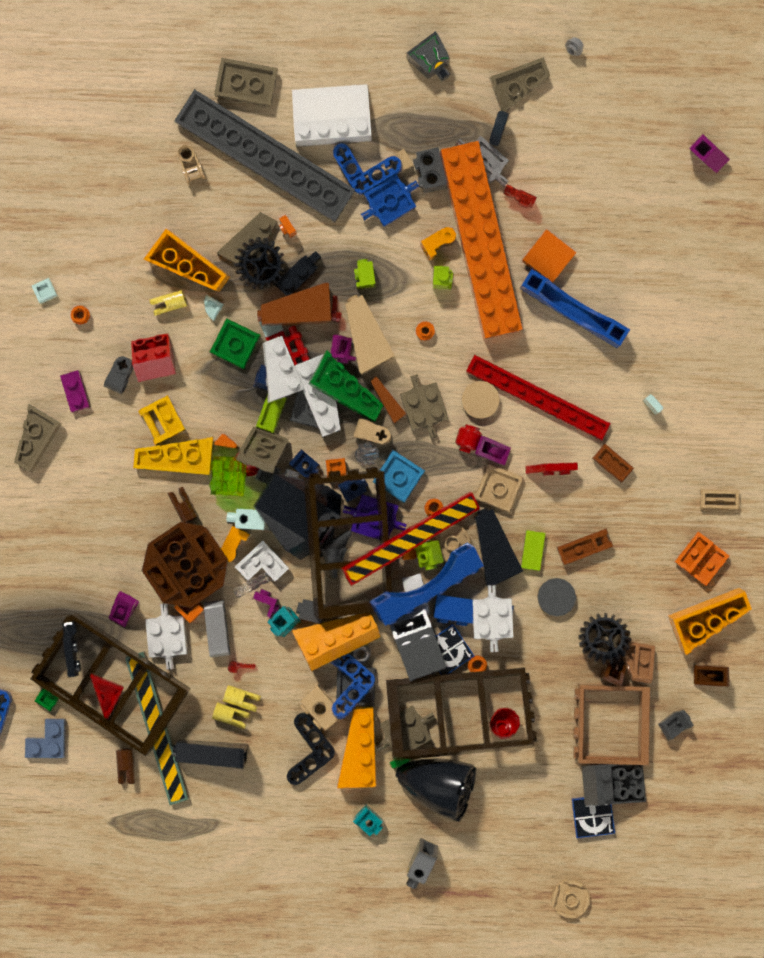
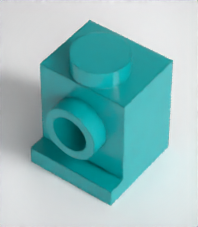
[267,606,302,637]
[353,804,383,836]

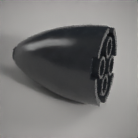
[395,758,476,822]

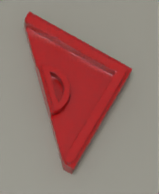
[90,674,124,719]

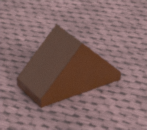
[599,655,626,687]
[694,665,729,687]

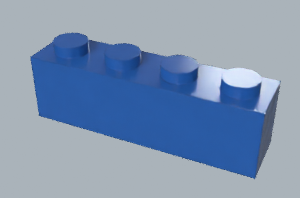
[433,595,514,626]

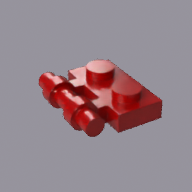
[266,325,310,366]

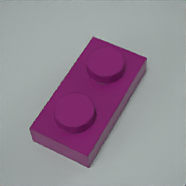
[60,370,90,413]

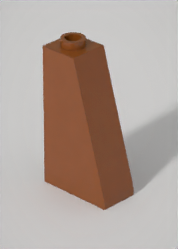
[257,283,331,326]

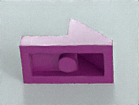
[475,435,511,466]
[108,591,139,627]

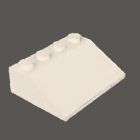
[292,84,372,147]

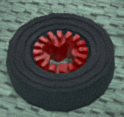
[489,111,508,146]

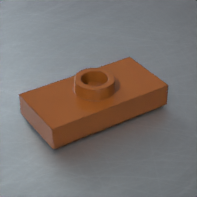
[592,444,634,483]

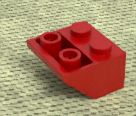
[131,334,176,382]

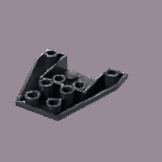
[253,473,342,560]

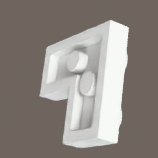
[235,541,289,581]

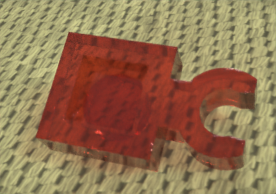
[503,184,537,208]

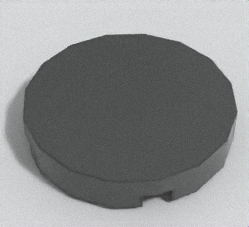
[537,578,576,616]

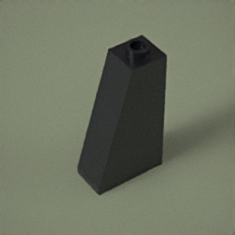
[474,507,523,588]
[172,740,248,769]

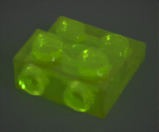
[209,456,246,496]

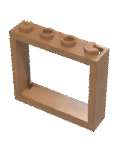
[573,684,650,765]

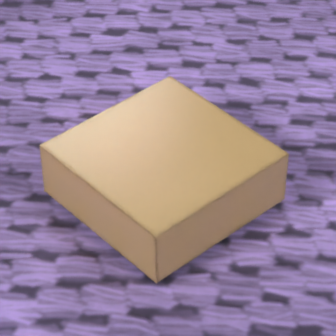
[390,149,413,176]

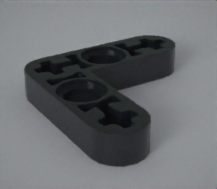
[287,712,335,785]

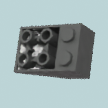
[390,609,446,681]
[582,764,646,805]

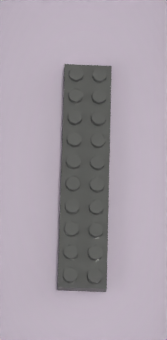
[174,89,355,223]

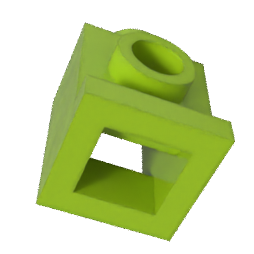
[354,259,376,289]
[432,266,453,290]
[413,540,444,570]

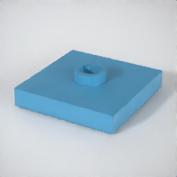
[373,450,425,503]

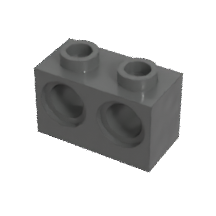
[413,147,447,194]

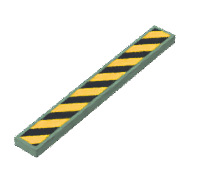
[125,651,189,805]

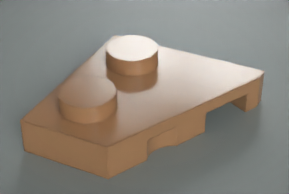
[617,640,655,684]

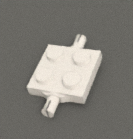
[473,585,513,652]
[145,604,188,669]

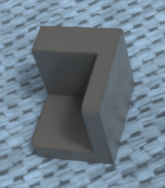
[255,467,282,484]

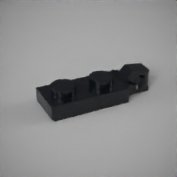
[275,251,321,296]
[62,622,81,678]

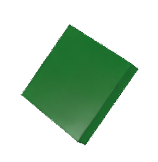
[210,318,261,369]

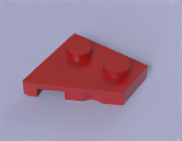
[525,462,578,476]

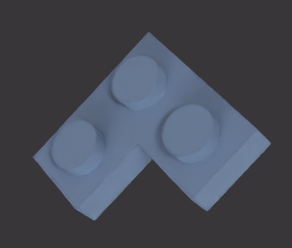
[25,718,66,758]

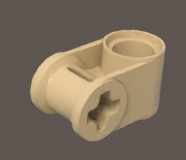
[177,145,206,184]
[353,418,391,445]

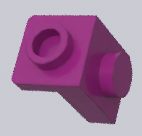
[331,335,356,364]
[253,589,280,618]

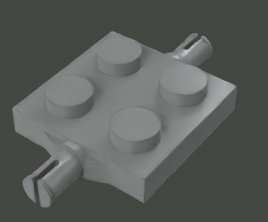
[455,136,509,187]

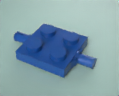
[361,174,420,227]

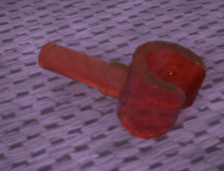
[331,295,342,323]
[228,661,255,673]

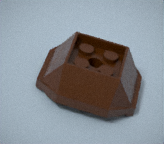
[141,522,229,608]

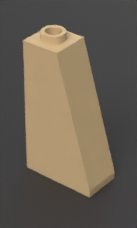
[345,295,395,376]

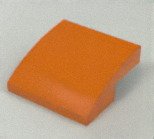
[522,229,577,283]
[675,532,730,587]

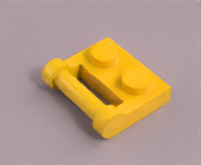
[138,395,186,445]

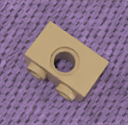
[300,684,343,731]

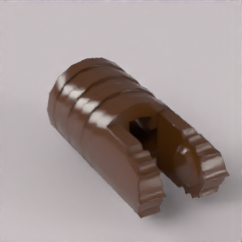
[167,487,198,523]
[116,748,135,784]

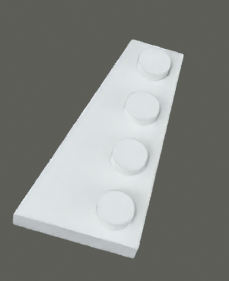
[295,354,340,438]

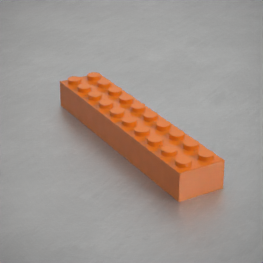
[440,141,522,340]

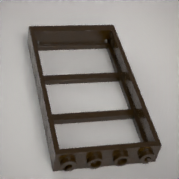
[304,467,392,619]
[30,613,191,756]
[386,667,537,761]

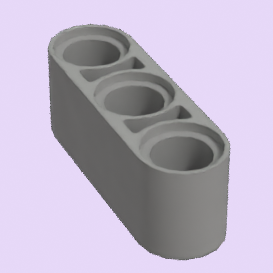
[204,600,230,658]

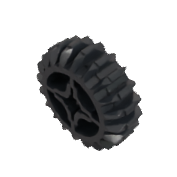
[234,237,286,290]
[578,613,631,665]

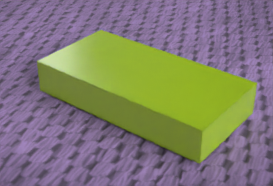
[256,394,287,434]
[521,530,546,571]

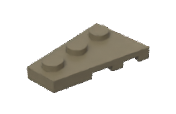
[490,57,550,112]
[217,212,278,272]
[14,404,62,473]

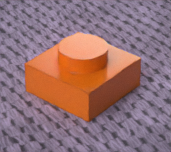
[279,215,297,238]
[326,458,346,475]

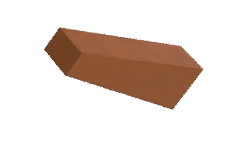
[371,376,406,424]

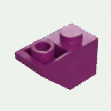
[689,133,730,173]

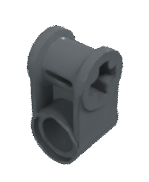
[104,356,133,395]

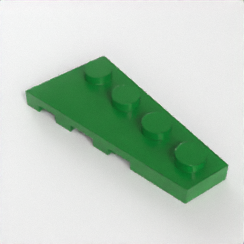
[308,350,383,422]

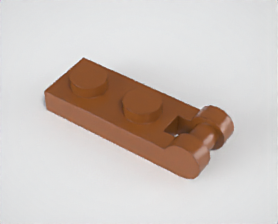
[556,528,613,565]

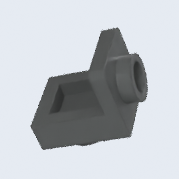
[658,710,694,740]

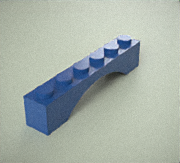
[520,269,630,349]
[370,542,484,626]

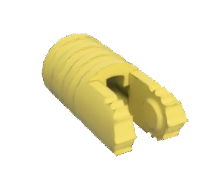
[149,290,187,316]
[223,685,261,712]
[212,702,250,729]

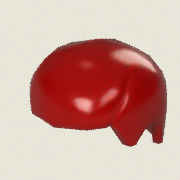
[489,708,520,740]

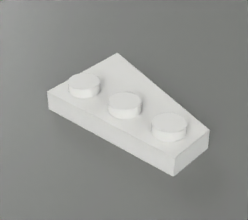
[263,336,304,403]

